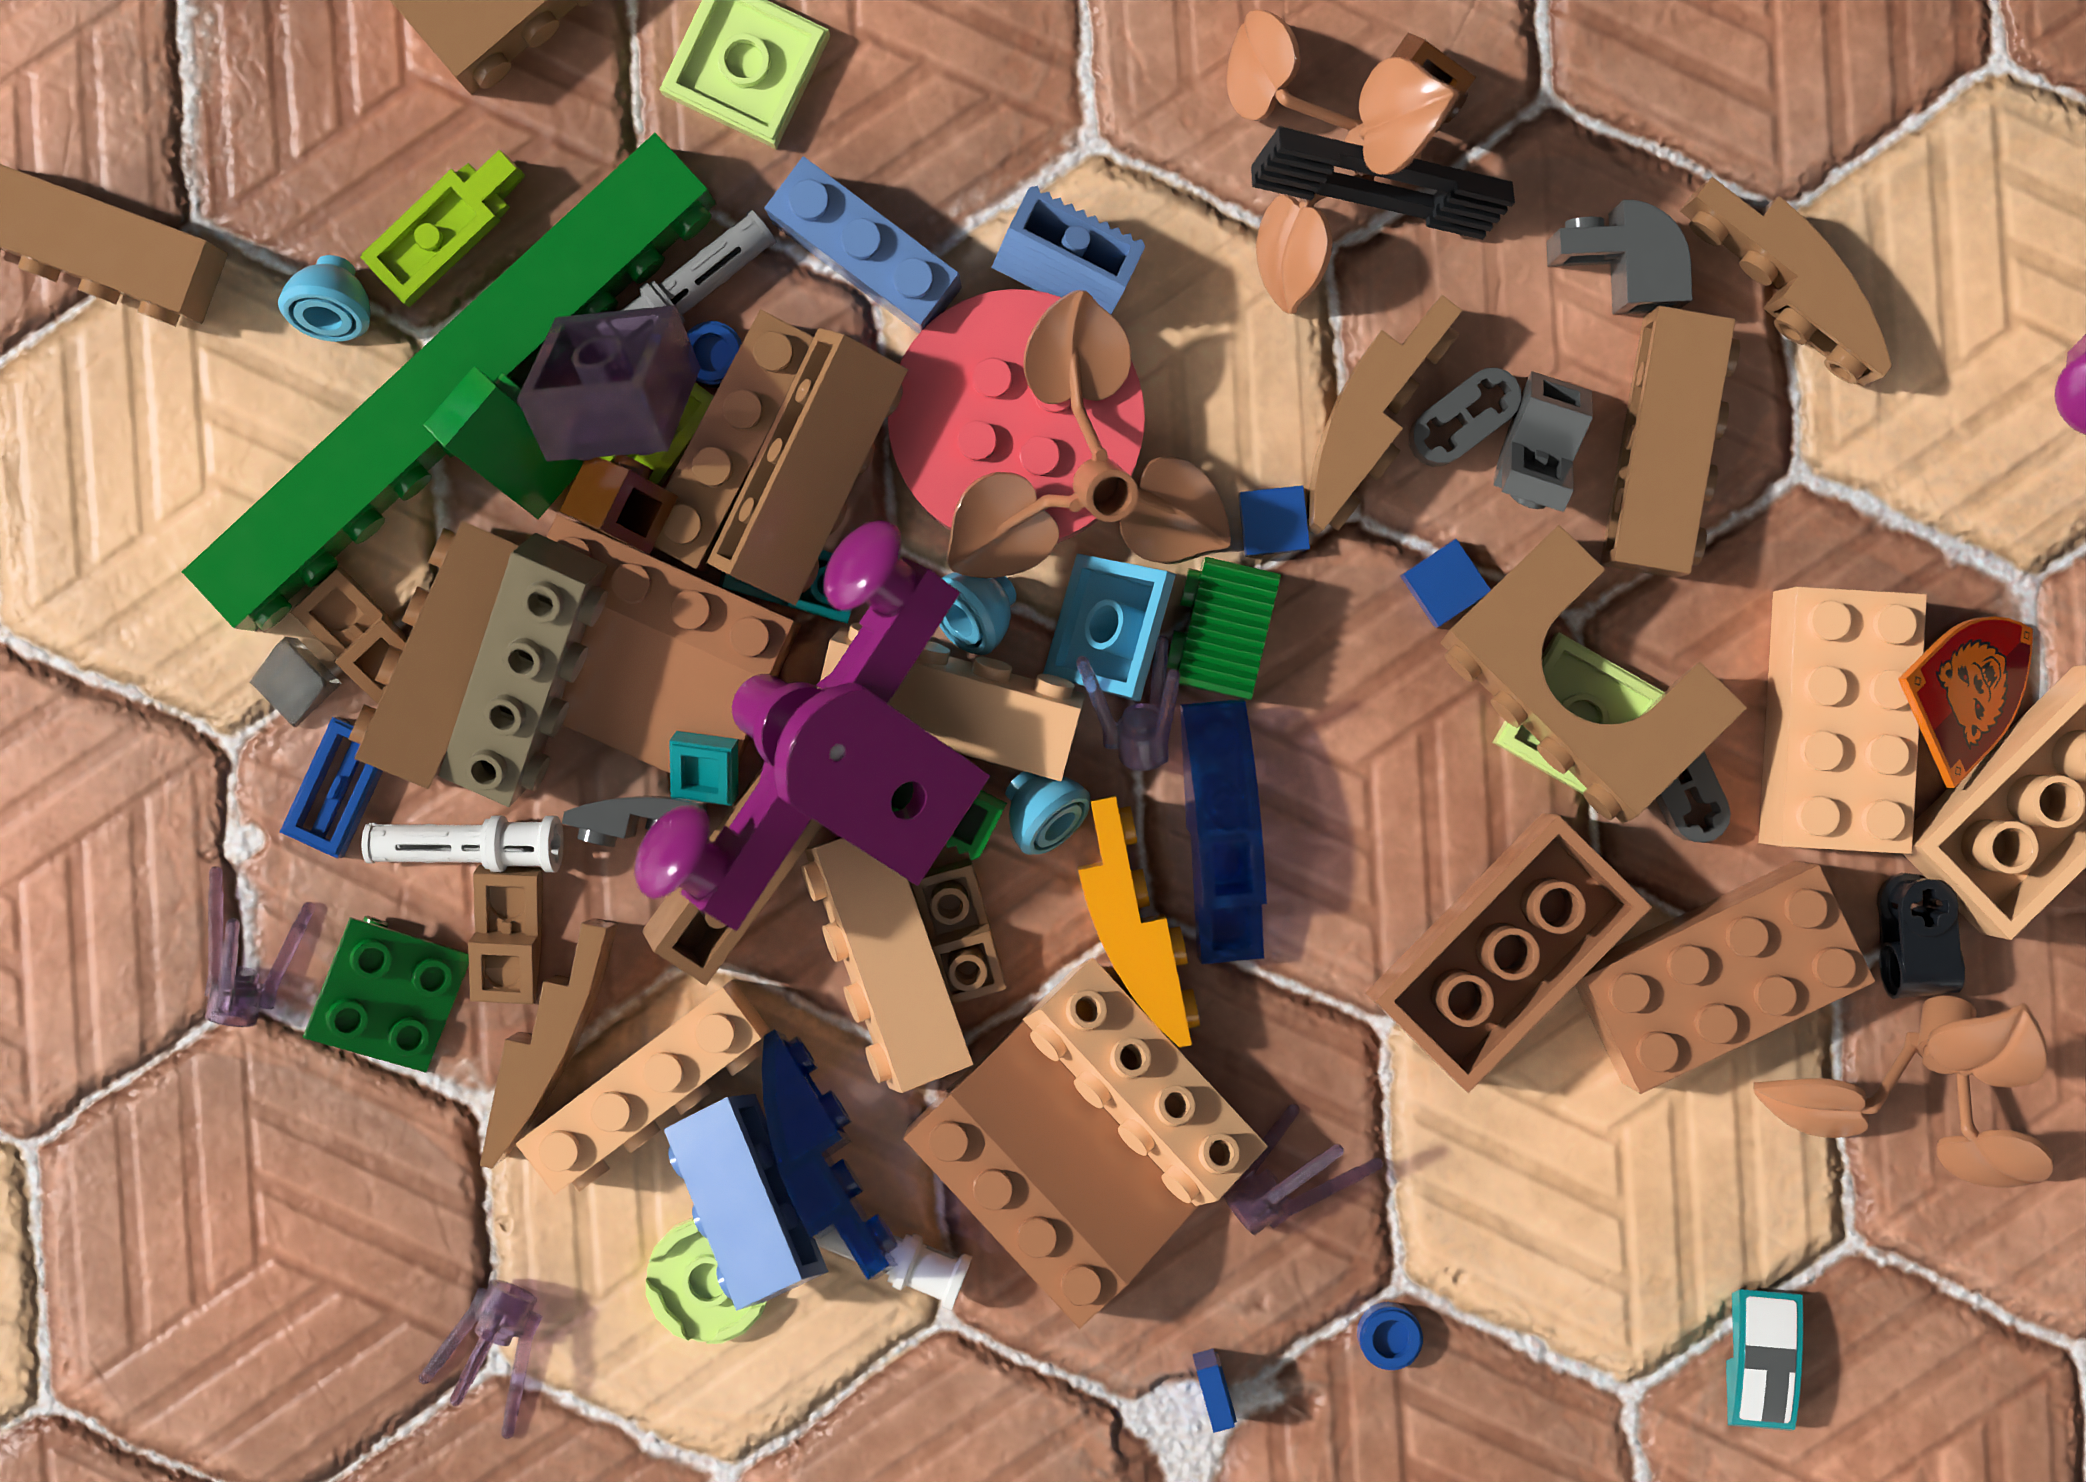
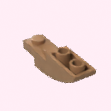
[1680,176,1892,386]
[1307,295,1463,535]

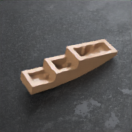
[480,918,618,1169]

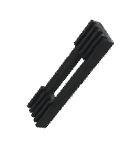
[1251,126,1515,240]

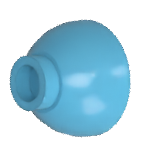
[278,255,371,342]
[939,572,1016,655]
[1005,771,1091,855]

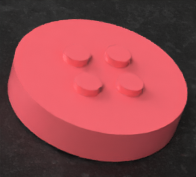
[888,289,1145,543]

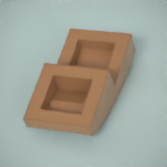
[290,565,408,704]
[468,865,543,1004]

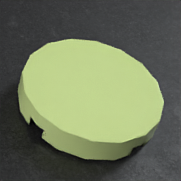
[645,1217,767,1344]

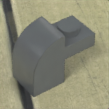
[1546,200,1692,314]
[1493,371,1593,512]

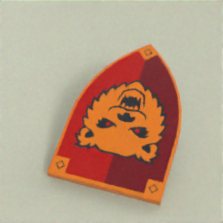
[1898,616,2033,788]

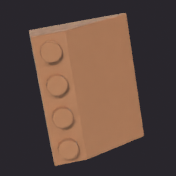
[547,514,801,773]
[903,1020,1199,1329]

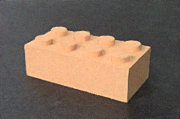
[1759,587,1927,854]
[1902,665,2086,940]

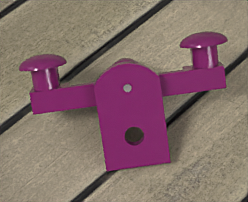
[635,521,990,931]

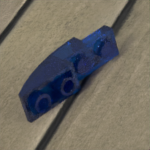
[1180,699,1267,964]
[762,1029,898,1280]

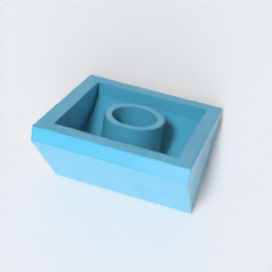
[1043,553,1176,702]

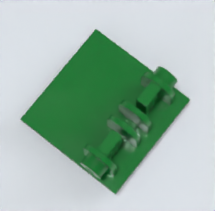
[303,916,469,1073]

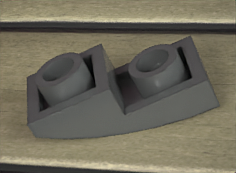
[561,796,708,847]

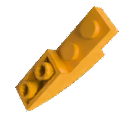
[1077,795,1200,1048]

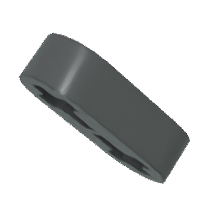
[1409,368,1521,467]
[1656,751,1731,843]

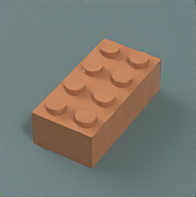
[1365,813,1652,1093]
[1575,861,1875,1094]

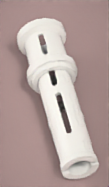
[362,815,564,872]
[797,1194,973,1311]

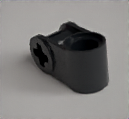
[1877,873,1965,999]

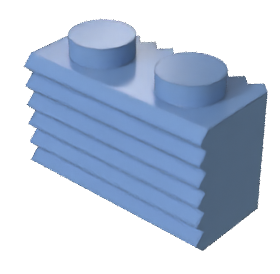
[991,186,1145,314]

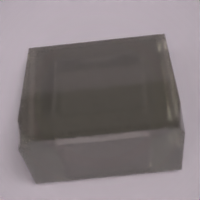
[250,637,341,727]

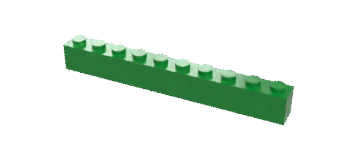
[181,132,717,631]

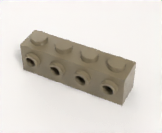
[439,533,608,807]

